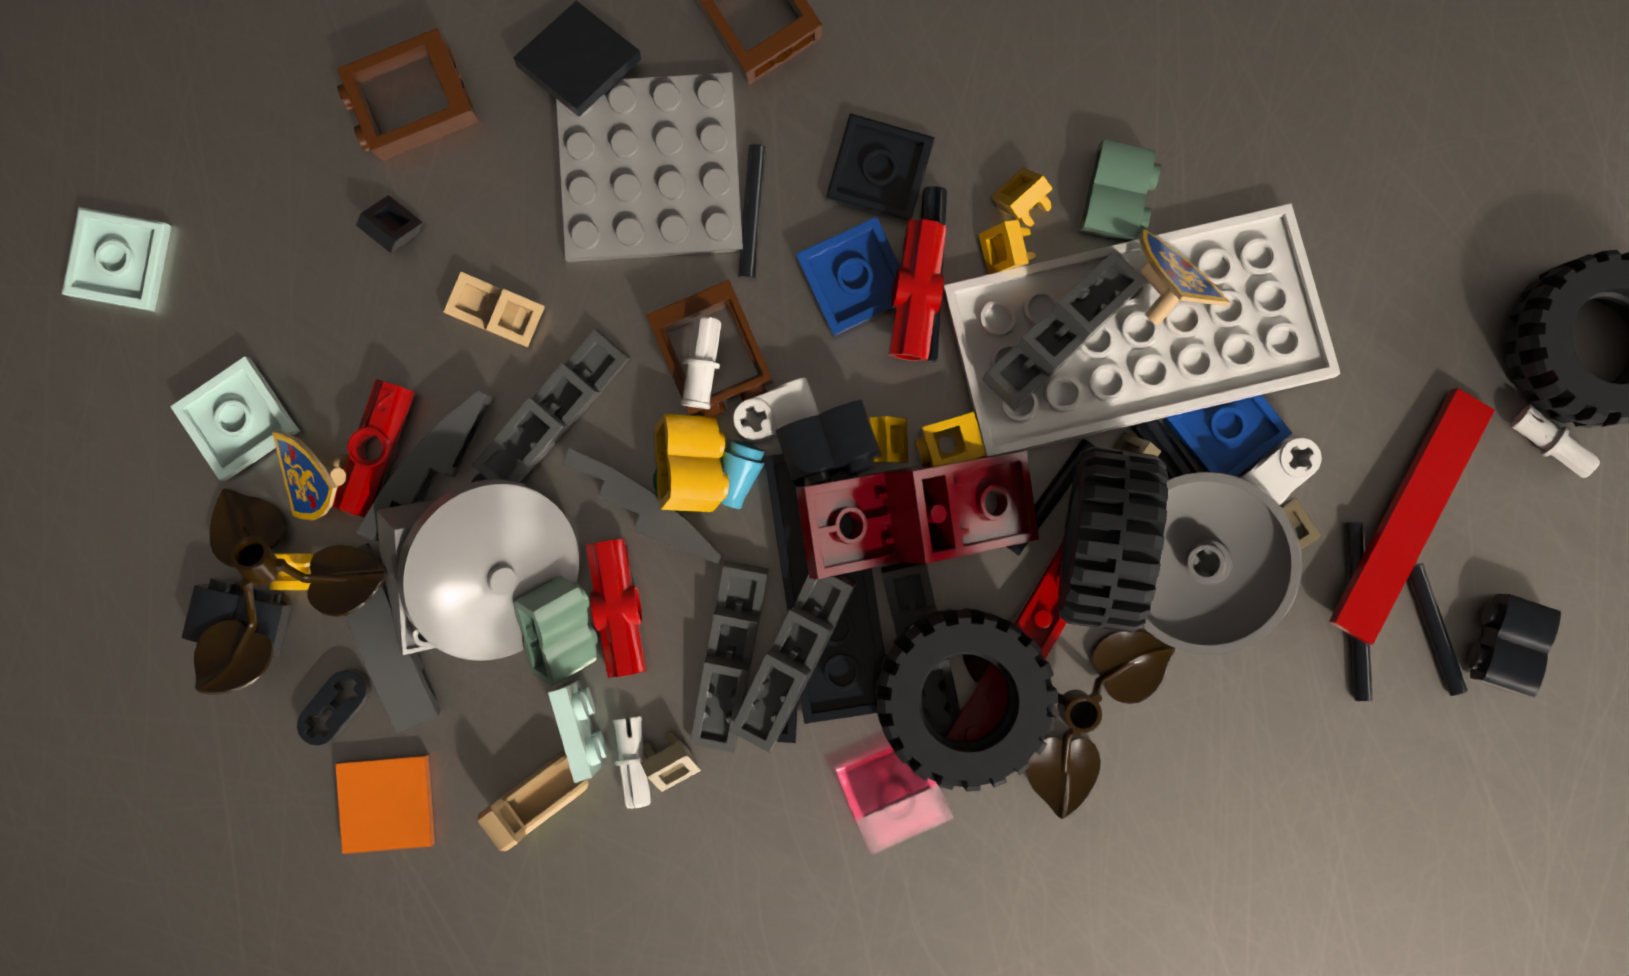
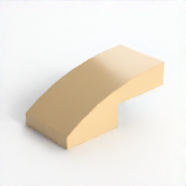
[443,271,545,348]

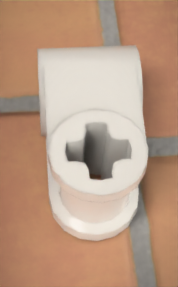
[733,378,820,444]
[1237,438,1322,504]

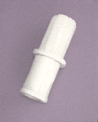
[680,316,721,409]
[1510,404,1600,478]
[613,716,651,809]

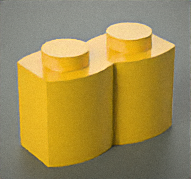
[654,413,729,512]

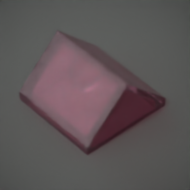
[836,747,954,854]

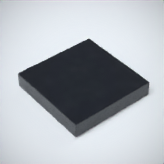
[513,0,641,117]
[825,113,935,224]

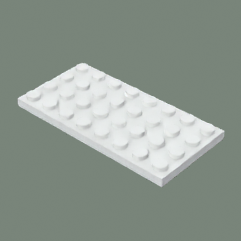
[943,203,1341,457]

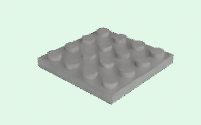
[556,72,743,262]

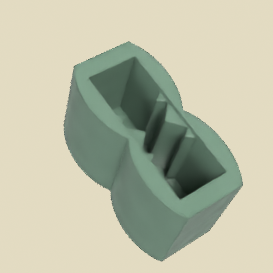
[1079,139,1161,242]
[514,576,598,687]

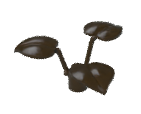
[194,488,387,695]
[962,630,1175,819]

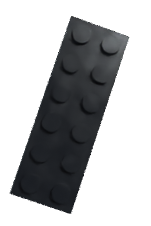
[764,454,885,724]

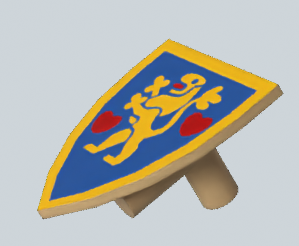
[1140,229,1231,325]
[272,430,348,520]

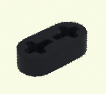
[297,669,372,746]

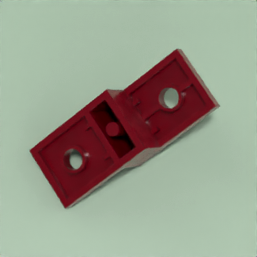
[796,451,1039,579]

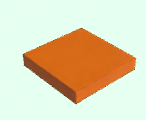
[335,754,435,854]

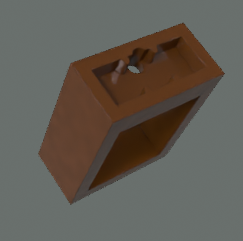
[693,0,822,85]
[337,28,480,161]
[646,279,773,418]

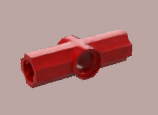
[888,219,947,362]
[332,379,415,518]
[586,538,647,678]

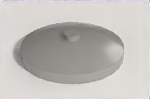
[1143,472,1302,654]
[397,479,579,661]

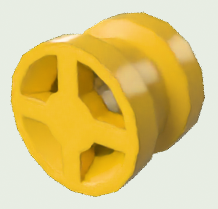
[269,553,315,590]

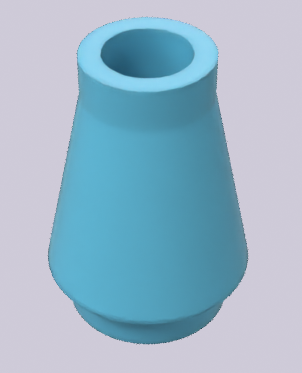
[720,439,765,509]

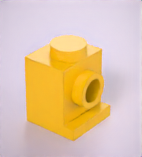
[914,412,987,465]

